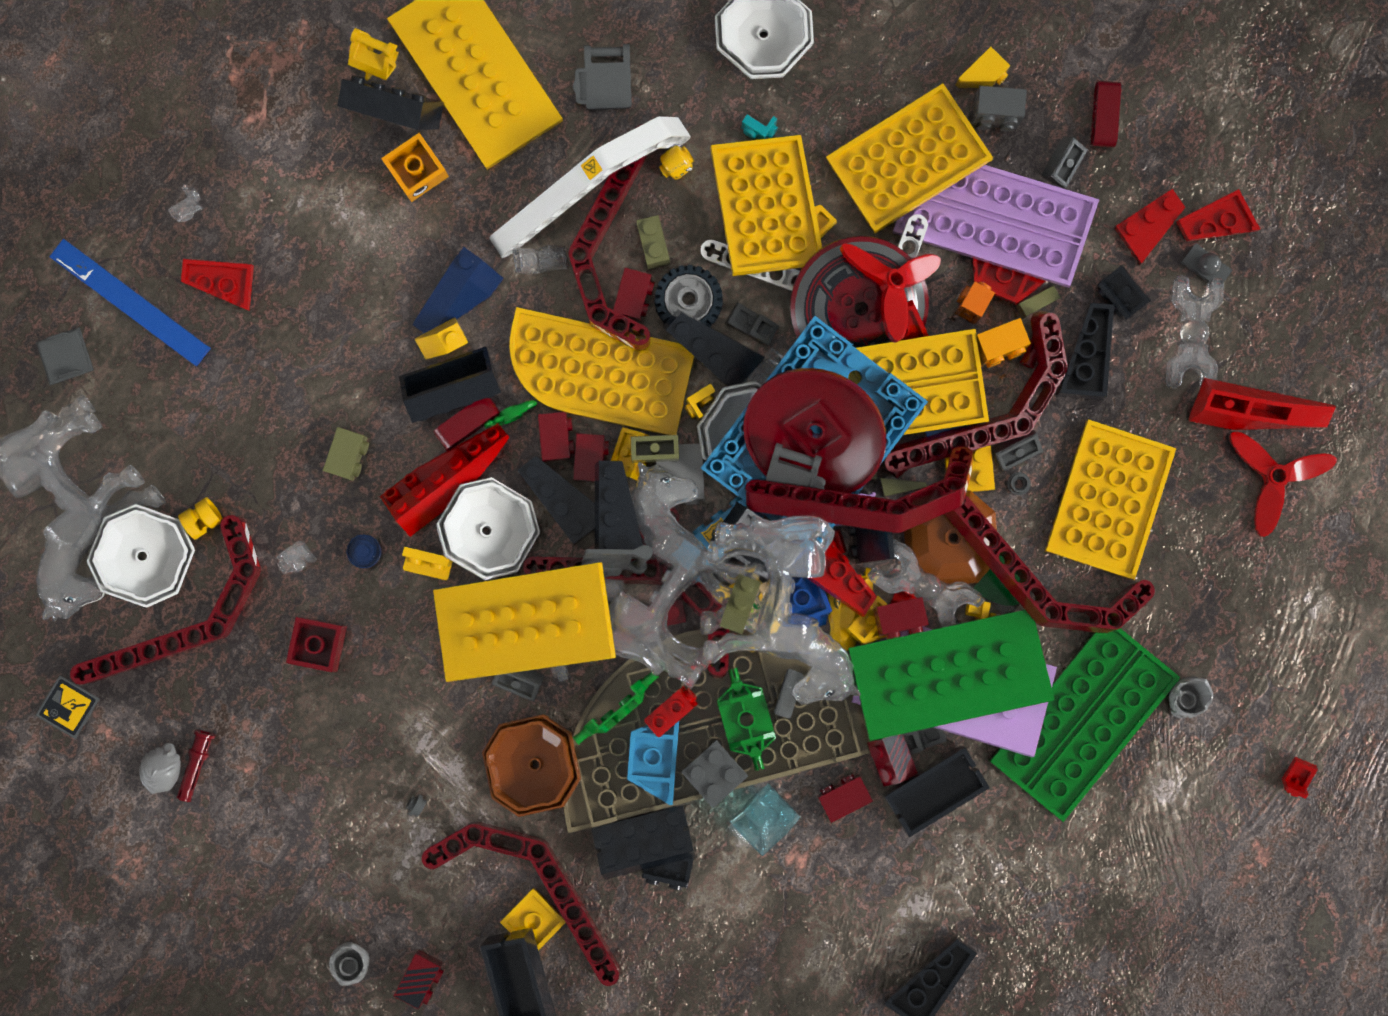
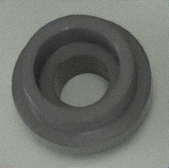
[1007,472,1031,495]
[406,794,426,817]

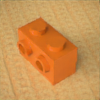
[954,282,995,324]

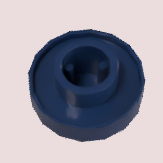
[346,534,382,569]

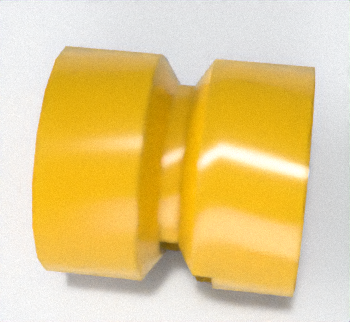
[178,497,223,540]

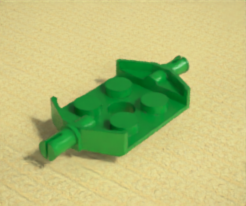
[717,668,776,771]
[573,670,659,745]

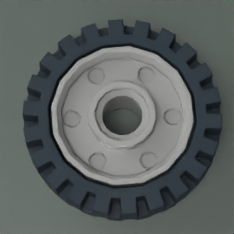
[655,265,723,327]

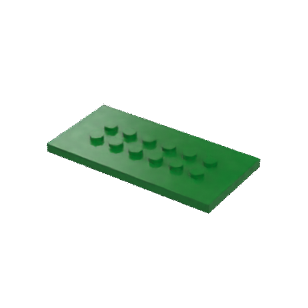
[848,610,1055,741]
[989,618,1181,822]

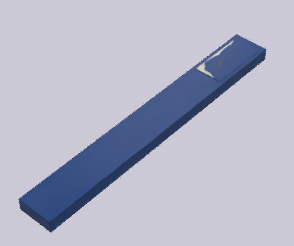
[49,239,211,366]

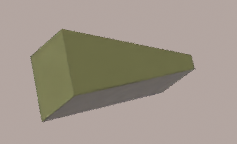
[1016,286,1061,319]
[879,478,927,497]

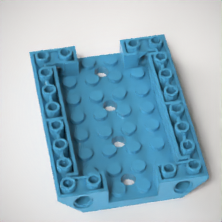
[701,316,928,553]

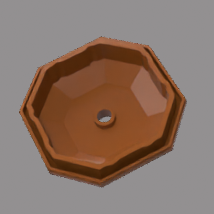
[904,491,997,586]
[482,714,581,817]

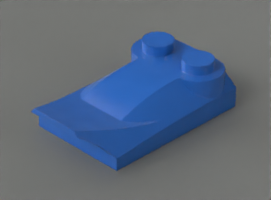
[772,546,832,634]

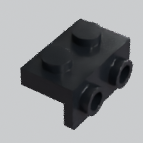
[1098,265,1151,320]
[642,857,694,890]

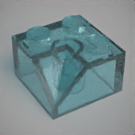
[730,783,801,856]

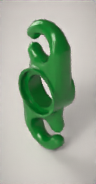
[484,400,537,429]

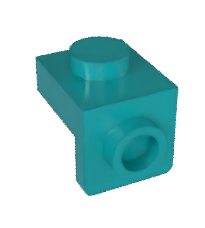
[741,114,778,140]

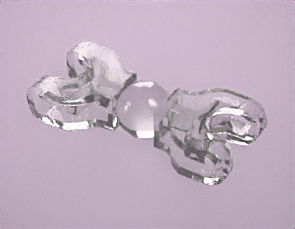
[1166,275,1224,389]
[867,539,985,627]

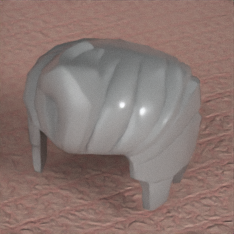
[1169,676,1213,718]
[139,743,181,794]
[329,942,370,986]

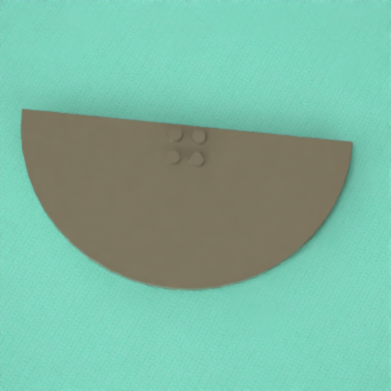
[564,628,870,833]

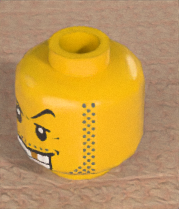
[659,145,694,180]

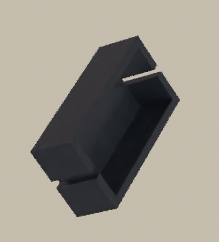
[399,346,501,423]
[882,746,990,837]
[591,805,696,880]
[480,928,556,1016]

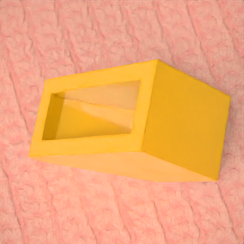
[956,47,1010,88]
[415,317,468,359]

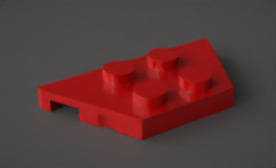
[972,258,1046,305]

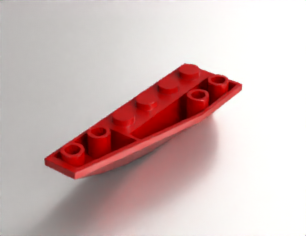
[1188,378,1336,430]
[380,423,509,537]

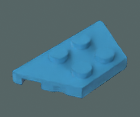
[627,721,679,805]

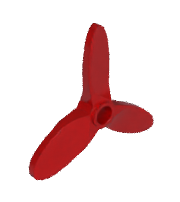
[840,243,941,343]
[1229,431,1337,537]

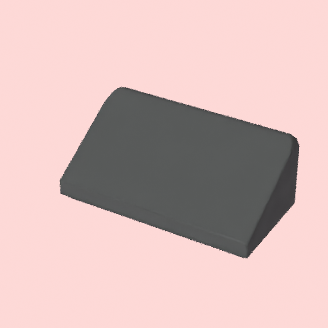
[1042,137,1088,189]
[991,430,1043,472]
[773,669,804,718]
[492,670,545,702]

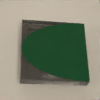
[971,555,1020,615]

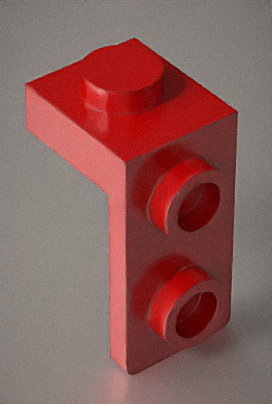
[644,686,698,737]

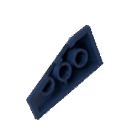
[412,247,504,333]

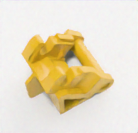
[348,28,399,81]

